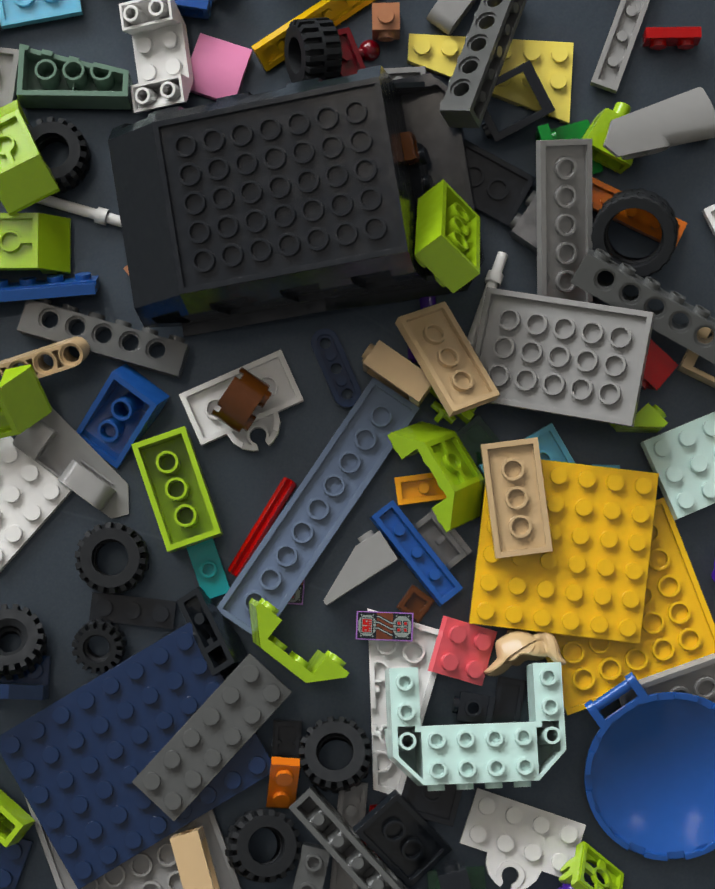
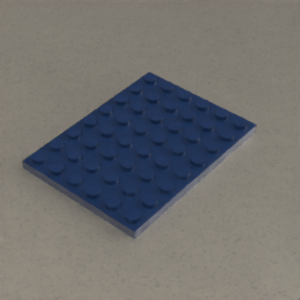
[0,622,271,889]

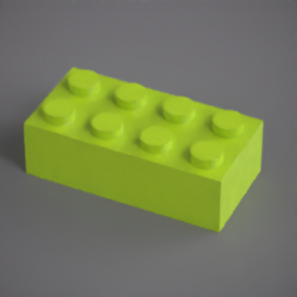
[414,179,480,293]
[131,426,224,553]

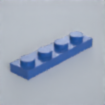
[369,500,463,607]

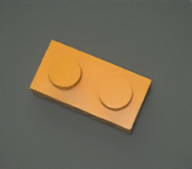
[394,473,447,506]

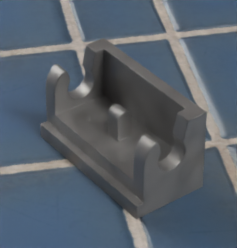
[414,510,472,570]

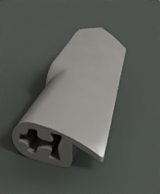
[603,87,715,160]
[13,408,129,519]

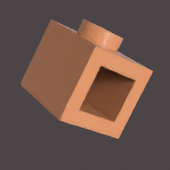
[372,2,400,42]

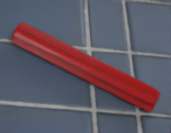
[228,477,296,577]

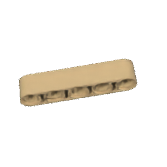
[0,337,90,379]

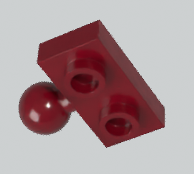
[337,27,380,77]

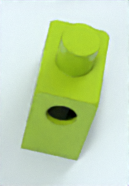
[582,102,634,174]

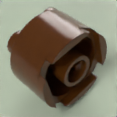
[211,367,272,433]

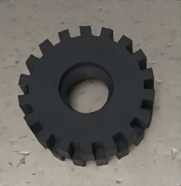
[0,604,47,680]

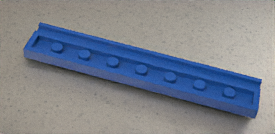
[0,272,100,302]

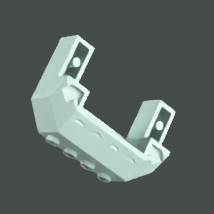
[384,662,566,791]

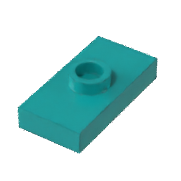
[187,538,230,599]

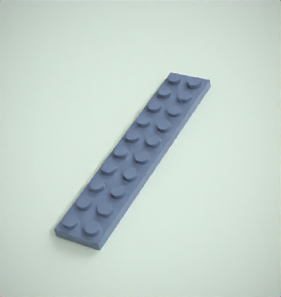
[217,377,420,635]

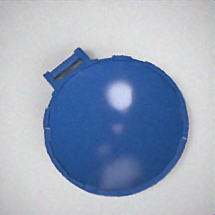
[584,672,715,861]

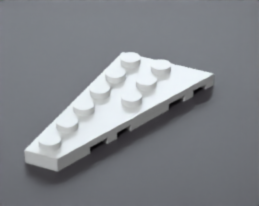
[367,608,439,795]

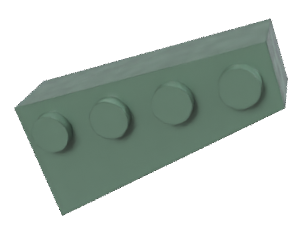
[16,44,133,110]

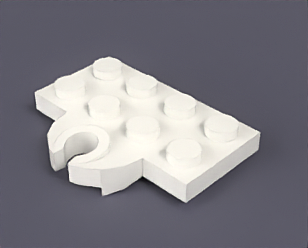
[179,350,304,452]
[459,788,586,889]

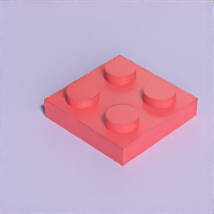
[428,616,497,686]

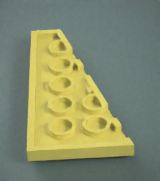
[407,33,574,125]

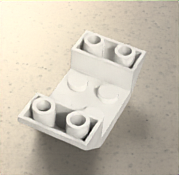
[119,0,194,114]

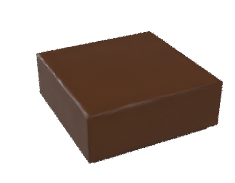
[400,131,420,165]
[396,584,435,624]

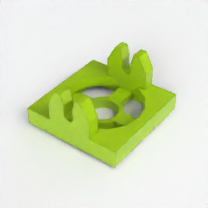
[559,841,624,889]

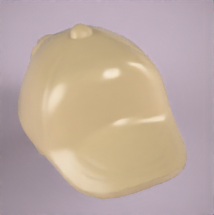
[484,629,567,676]

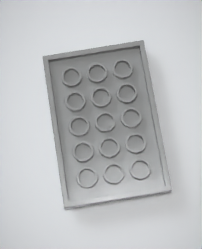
[474,287,655,427]

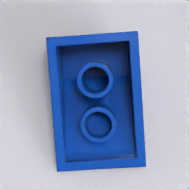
[76,364,170,469]

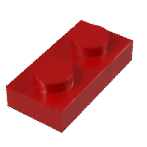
[642,27,702,50]

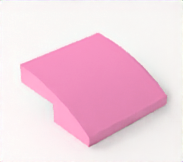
[190,33,252,101]

